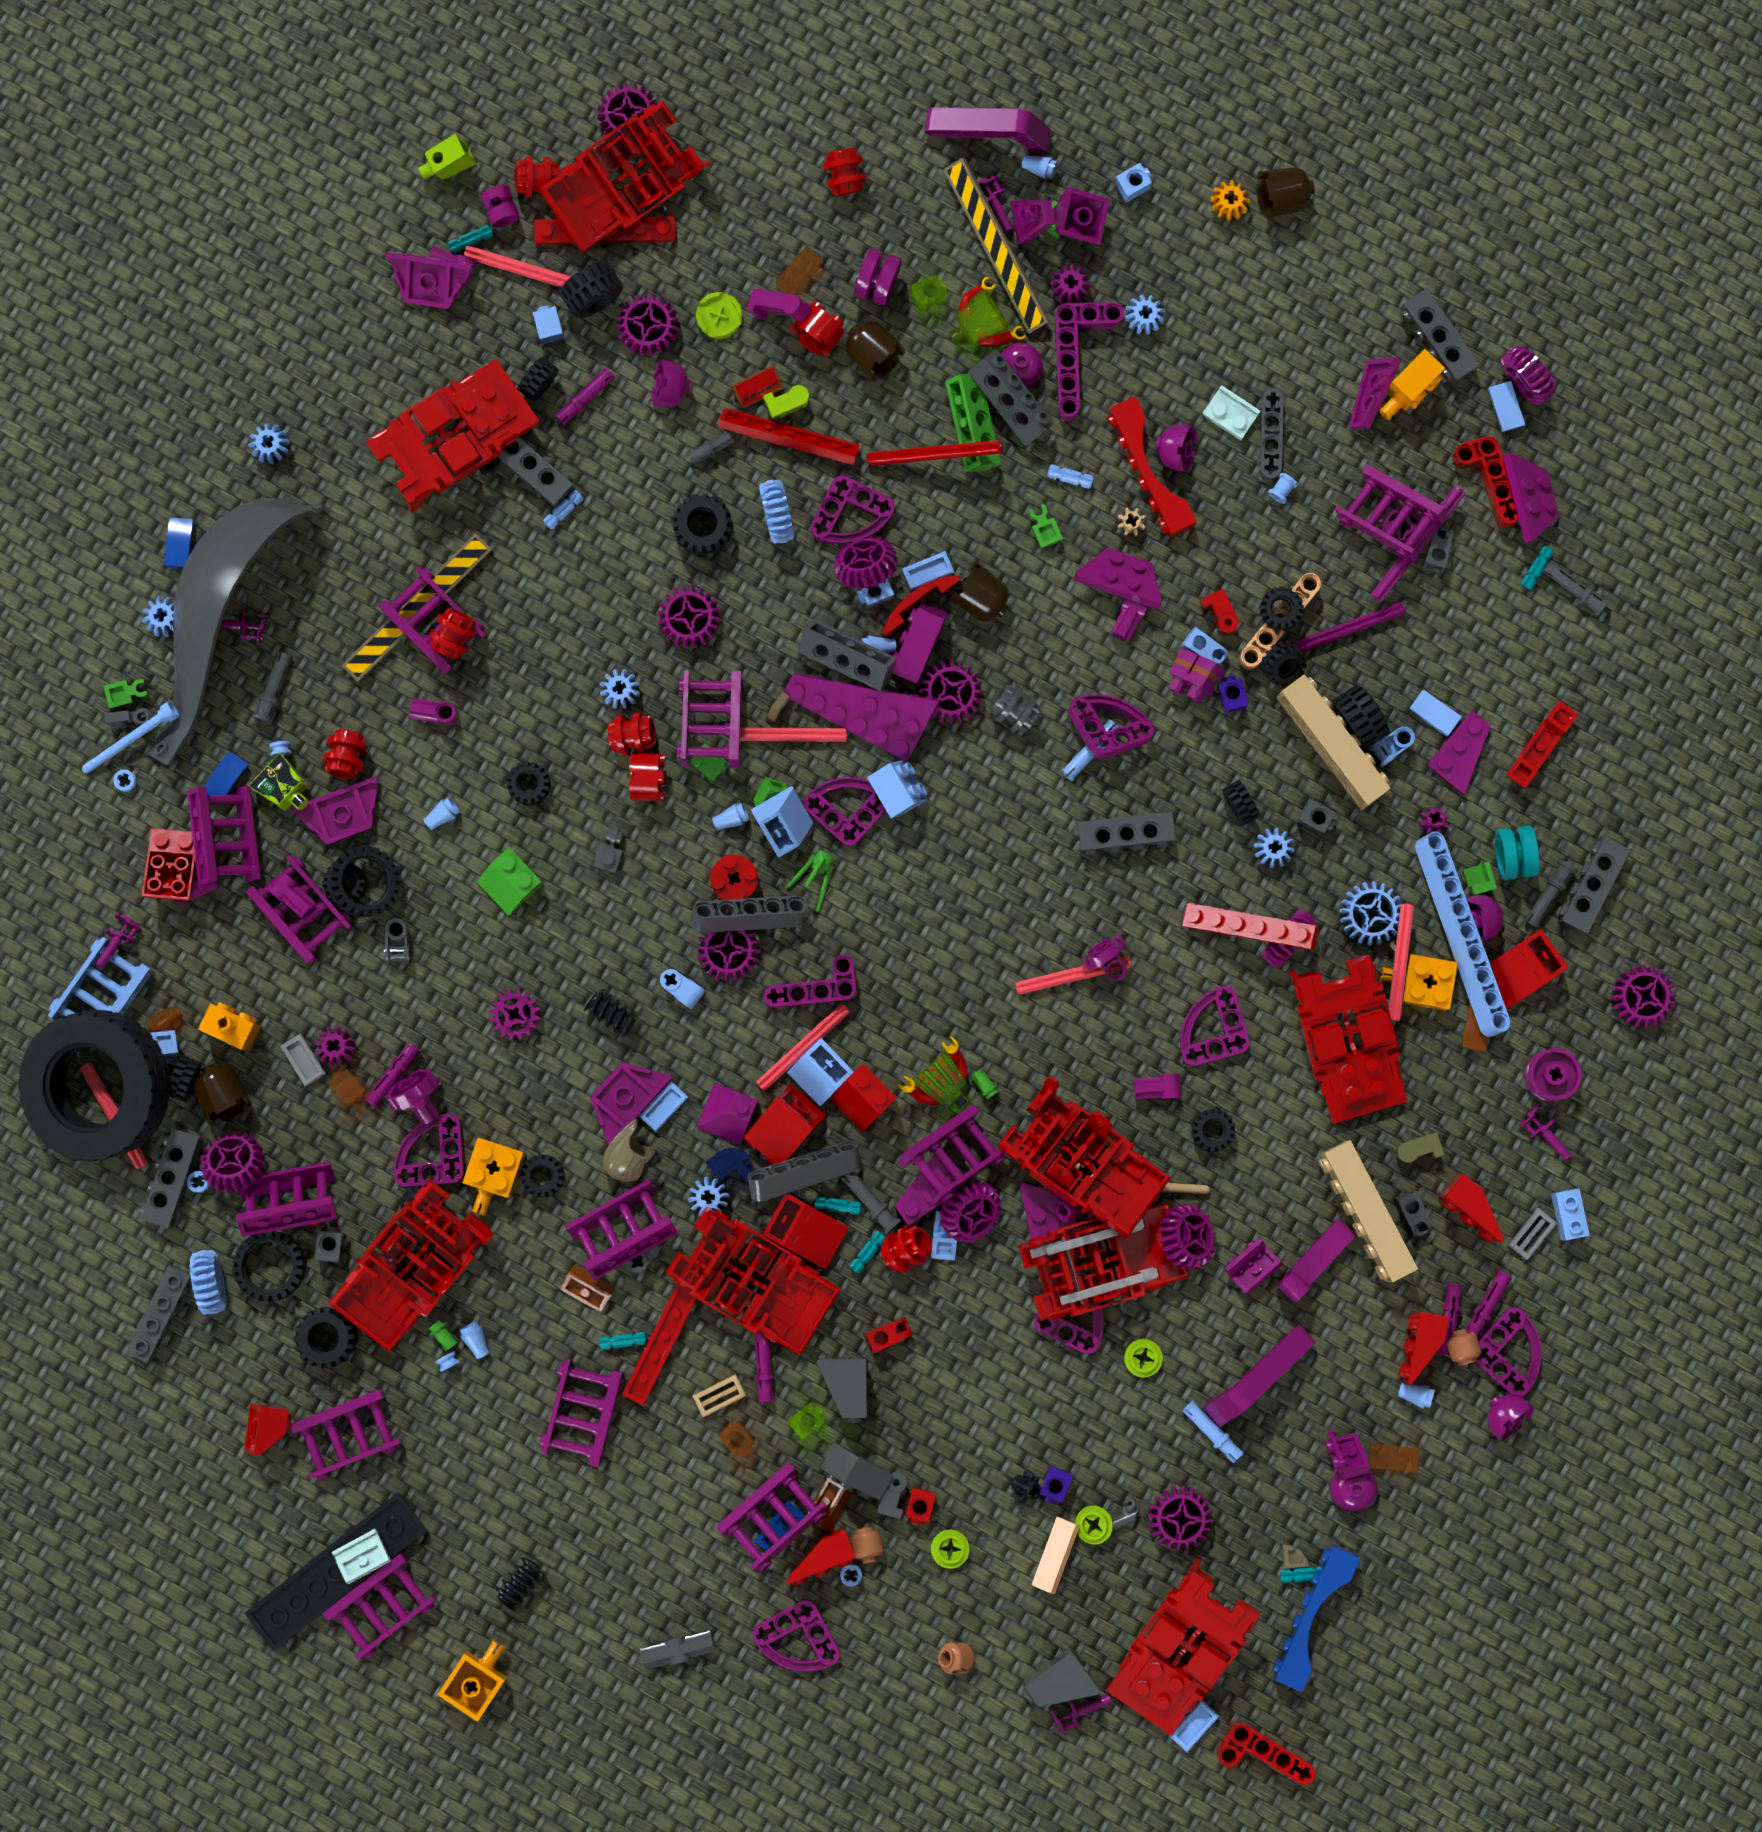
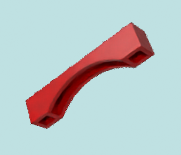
[1107,396,1197,538]

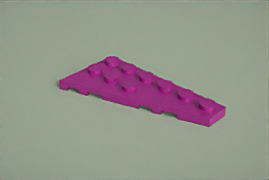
[784,673,940,762]

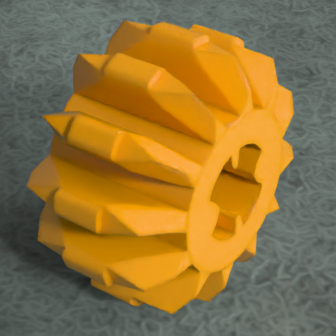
[1210,180,1250,221]

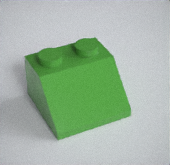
[476,847,543,916]

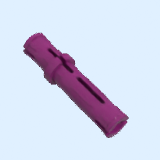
[554,367,616,426]
[365,1042,421,1108]
[1466,1270,1512,1338]
[1438,1282,1462,1356]
[754,1331,774,1402]

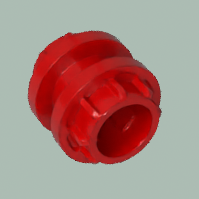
[823,148,867,196]
[515,156,560,198]
[429,608,477,659]
[607,712,656,756]
[322,729,368,779]
[881,1225,932,1273]

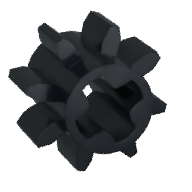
[1011,1471,1041,1504]

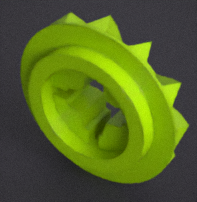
[1124,1339,1163,1377]
[1075,1505,1114,1545]
[931,1529,969,1569]

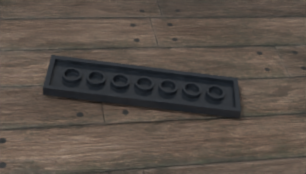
[244,1492,428,1652]

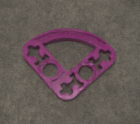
[811,476,895,545]
[1068,694,1154,759]
[804,777,886,847]
[1180,986,1250,1066]
[394,1114,465,1187]
[1034,1274,1104,1354]
[1475,1307,1542,1396]
[752,1599,840,1671]

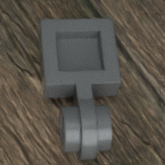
[105,708,153,729]
[593,826,624,874]

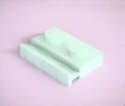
[1202,385,1260,440]
[332,1529,391,1584]

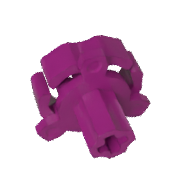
[386,1069,441,1124]

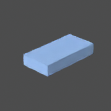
[1487,381,1525,433]
[902,551,955,591]
[1408,690,1462,736]
[639,1081,688,1132]
[1169,1701,1219,1752]

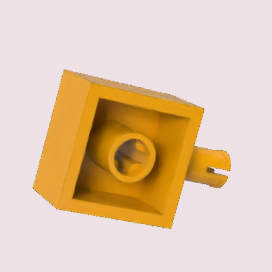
[1379,349,1445,421]
[1380,954,1458,1011]
[198,1002,262,1052]
[463,1138,526,1216]
[437,1640,507,1722]

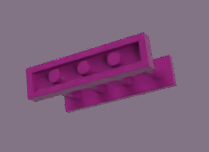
[1335,464,1448,562]
[378,567,486,675]
[677,670,742,768]
[187,785,261,885]
[246,855,354,965]
[898,1104,1006,1205]
[236,1162,337,1237]
[565,1179,678,1281]
[539,1358,623,1467]
[290,1388,403,1481]
[716,1462,829,1573]
[323,1552,437,1660]

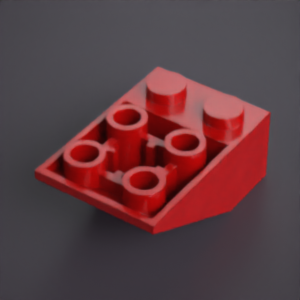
[141,828,197,901]
[1490,929,1569,1010]
[1438,1174,1504,1243]
[762,1193,849,1269]
[1399,1311,1449,1384]
[786,1527,856,1586]

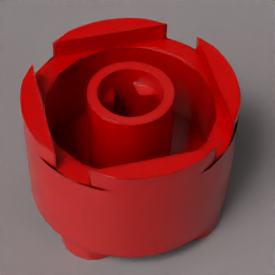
[790,301,844,357]
[629,753,667,801]
[710,855,759,900]

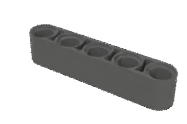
[690,896,807,933]
[747,1141,861,1201]

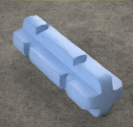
[1047,464,1093,489]
[543,490,583,529]

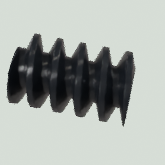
[584,988,636,1038]
[495,1557,547,1612]

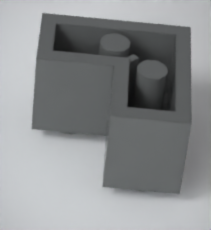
[821,1442,893,1500]

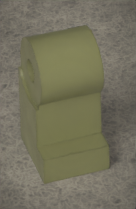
[1395,1132,1444,1163]

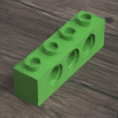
[945,374,1001,472]

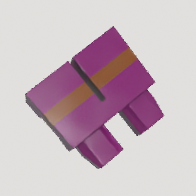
[1169,648,1226,703]

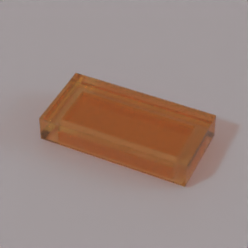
[775,247,824,295]
[1368,1443,1419,1472]

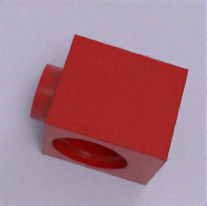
[905,1487,936,1525]

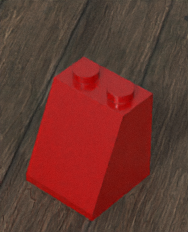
[829,1063,897,1133]
[743,1084,827,1165]

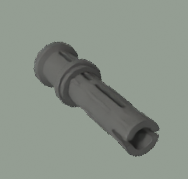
[1543,560,1610,617]
[252,652,293,725]
[1524,859,1577,929]
[841,1171,902,1235]

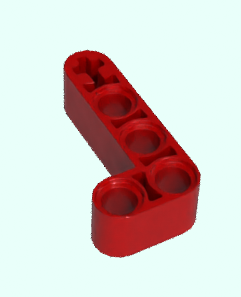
[1452,436,1519,528]
[1216,1721,1315,1785]

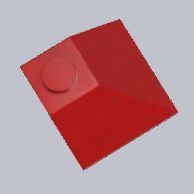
[244,1403,291,1456]

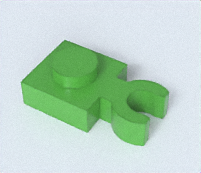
[1029,504,1063,549]
[103,679,149,710]

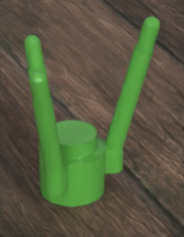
[786,850,835,912]

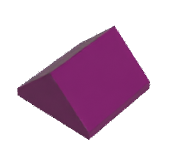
[1054,187,1110,246]

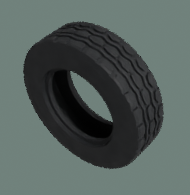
[18,1010,170,1161]

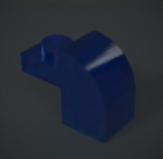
[705,1148,755,1184]

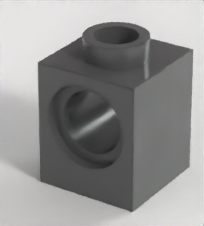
[1297,799,1336,836]
[315,1227,345,1262]

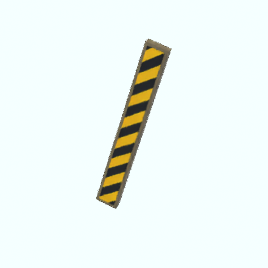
[943,158,1050,334]
[341,533,493,683]

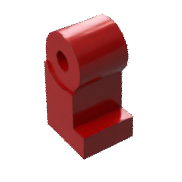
[1200,588,1239,635]
[863,1317,913,1353]

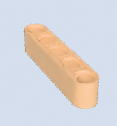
[1239,573,1321,670]

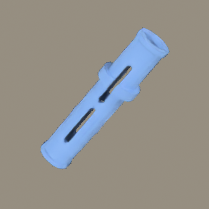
[1061,720,1119,781]
[1182,1400,1244,1463]

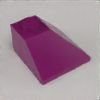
[697,1083,758,1145]

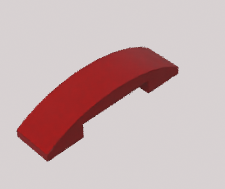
[883,575,961,638]
[1506,700,1579,789]

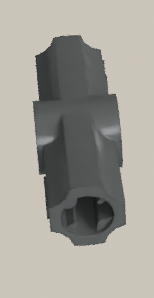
[640,1630,715,1670]

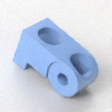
[1181,627,1229,666]

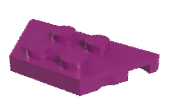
[386,251,474,309]
[1503,453,1559,543]
[1073,548,1162,610]
[290,776,379,845]
[590,1062,672,1144]
[1020,1183,1078,1274]

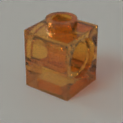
[328,1069,368,1107]
[718,1418,755,1458]

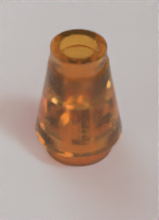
[146,1005,183,1033]

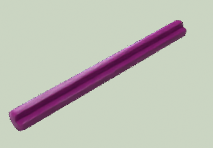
[1371,486,1465,603]
[1292,602,1405,652]

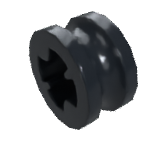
[477,456,499,475]

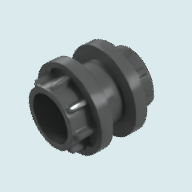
[990,685,1041,733]

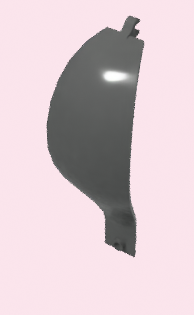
[148,498,329,767]

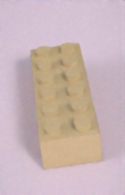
[1277,674,1391,811]
[1318,1140,1418,1282]

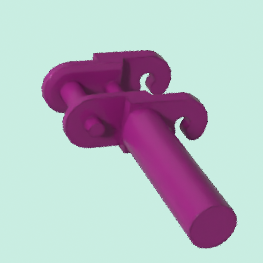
[977,175,1014,233]
[220,611,267,643]
[95,912,142,970]
[1519,1103,1572,1160]
[1049,1694,1112,1735]

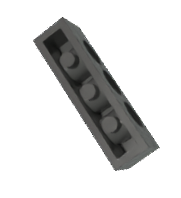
[1401,288,1480,385]
[968,349,1054,447]
[497,437,574,508]
[798,619,897,691]
[1077,812,1176,856]
[1558,837,1631,936]
[140,1128,203,1229]
[126,1265,192,1363]

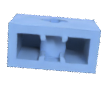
[1551,1188,1590,1240]

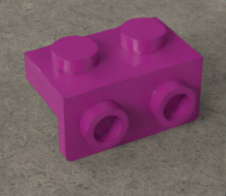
[1225,1238,1283,1296]
[1325,1430,1371,1480]

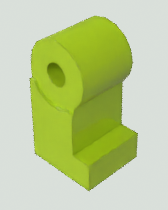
[763,385,809,421]

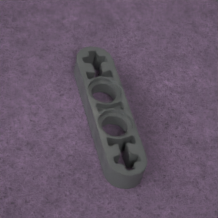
[1260,388,1284,480]

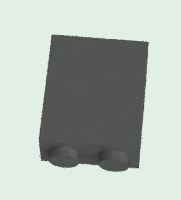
[817,1358,867,1423]
[1022,1647,1100,1707]

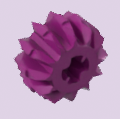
[1050,264,1091,303]
[314,1026,356,1066]

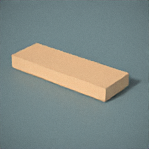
[1032,1517,1080,1594]

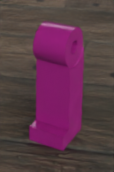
[746,288,811,321]

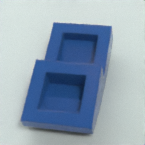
[164,517,194,569]
[204,751,248,806]
[755,1500,806,1551]

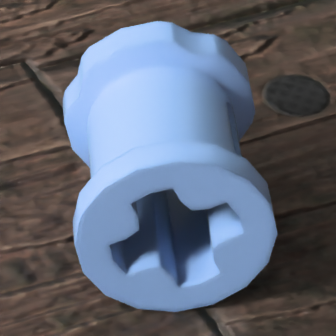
[1268,473,1298,504]

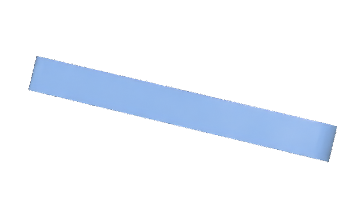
[1415,832,1510,1037]

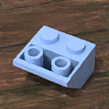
[867,760,928,818]
[751,786,813,858]
[787,1038,854,1106]

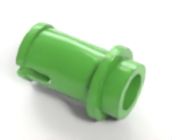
[970,1068,999,1100]
[428,1320,457,1352]

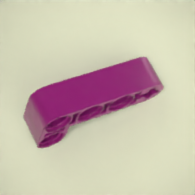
[763,955,856,1008]
[1276,1218,1356,1303]

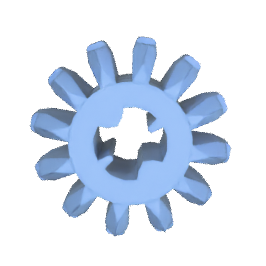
[1125,295,1165,335]
[249,424,290,464]
[142,597,175,637]
[600,669,640,709]
[1254,828,1295,868]
[688,1177,729,1216]

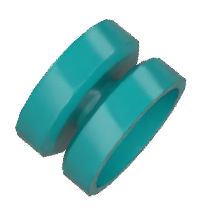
[1495,825,1539,881]

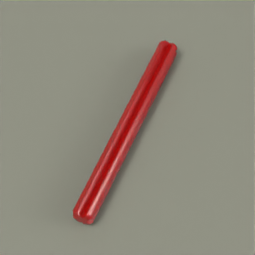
[867,440,1003,466]

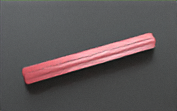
[464,246,571,287]
[740,728,847,742]
[1389,904,1414,1021]
[1015,955,1131,995]
[757,1004,850,1091]
[80,1063,148,1169]

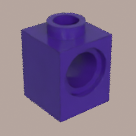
[1217,676,1249,714]
[1040,1465,1073,1505]

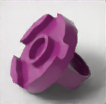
[1081,934,1127,980]

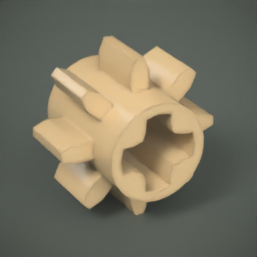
[1117,508,1146,537]

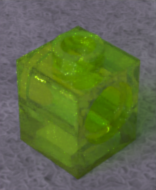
[910,274,948,312]
[787,1402,825,1440]

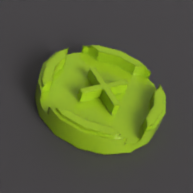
[696,292,743,340]

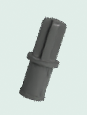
[687,431,734,466]

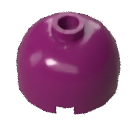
[1001,343,1043,389]
[652,360,691,408]
[1156,424,1197,472]
[1466,895,1504,942]
[1487,1394,1535,1441]
[1329,1471,1378,1512]

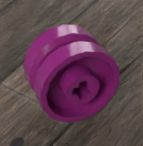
[854,247,902,308]
[1524,1048,1582,1102]

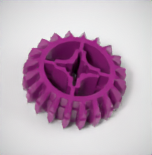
[597,82,658,136]
[616,293,679,356]
[1501,346,1556,405]
[834,536,898,591]
[657,585,721,649]
[919,660,983,725]
[1262,909,1317,968]
[696,930,761,982]
[1611,964,1677,1029]
[200,1131,265,1194]
[939,1180,1002,1244]
[1158,1204,1217,1270]
[1148,1485,1213,1552]

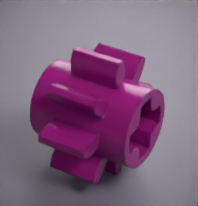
[1419,806,1449,835]

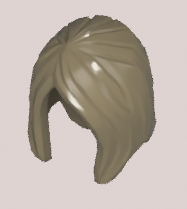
[603,1119,657,1182]

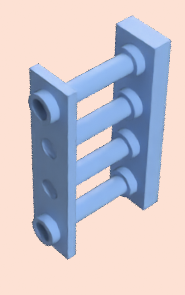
[48,937,154,1020]

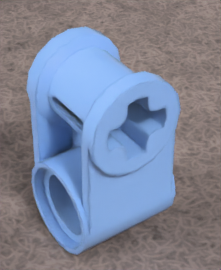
[1368,727,1415,767]
[660,969,705,1010]

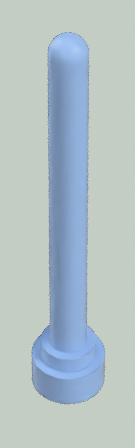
[82,701,179,773]

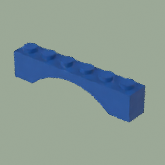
[1272,1543,1360,1692]

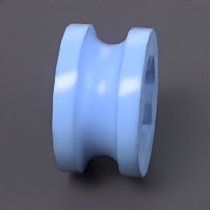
[269,741,292,758]
[113,770,137,792]
[187,1171,209,1193]
[435,1351,460,1372]
[840,1564,862,1587]

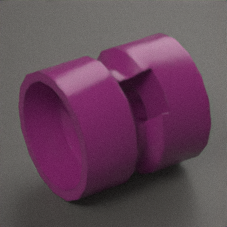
[480,185,520,228]

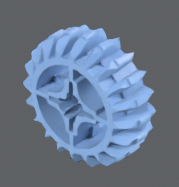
[759,480,794,544]
[1339,881,1402,946]
[189,1250,227,1315]

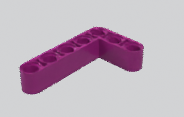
[924,108,1052,155]
[1055,302,1124,422]
[1203,1324,1316,1427]

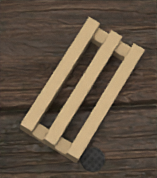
[693,1374,746,1417]

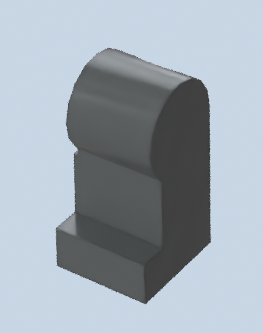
[1421,527,1454,575]
[1394,1189,1432,1239]
[877,1472,907,1519]

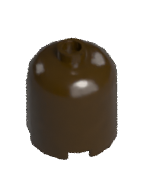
[1256,167,1315,218]
[846,321,906,382]
[949,562,1009,622]
[193,1064,252,1125]

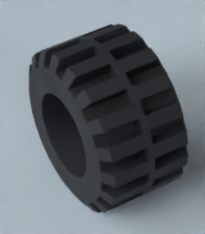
[559,261,624,319]
[673,493,733,557]
[1332,684,1390,749]
[293,1307,357,1368]

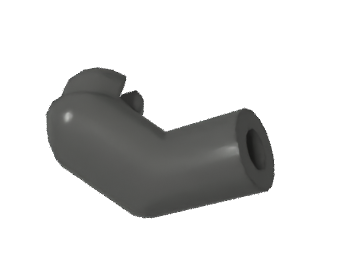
[1112,1498,1139,1531]

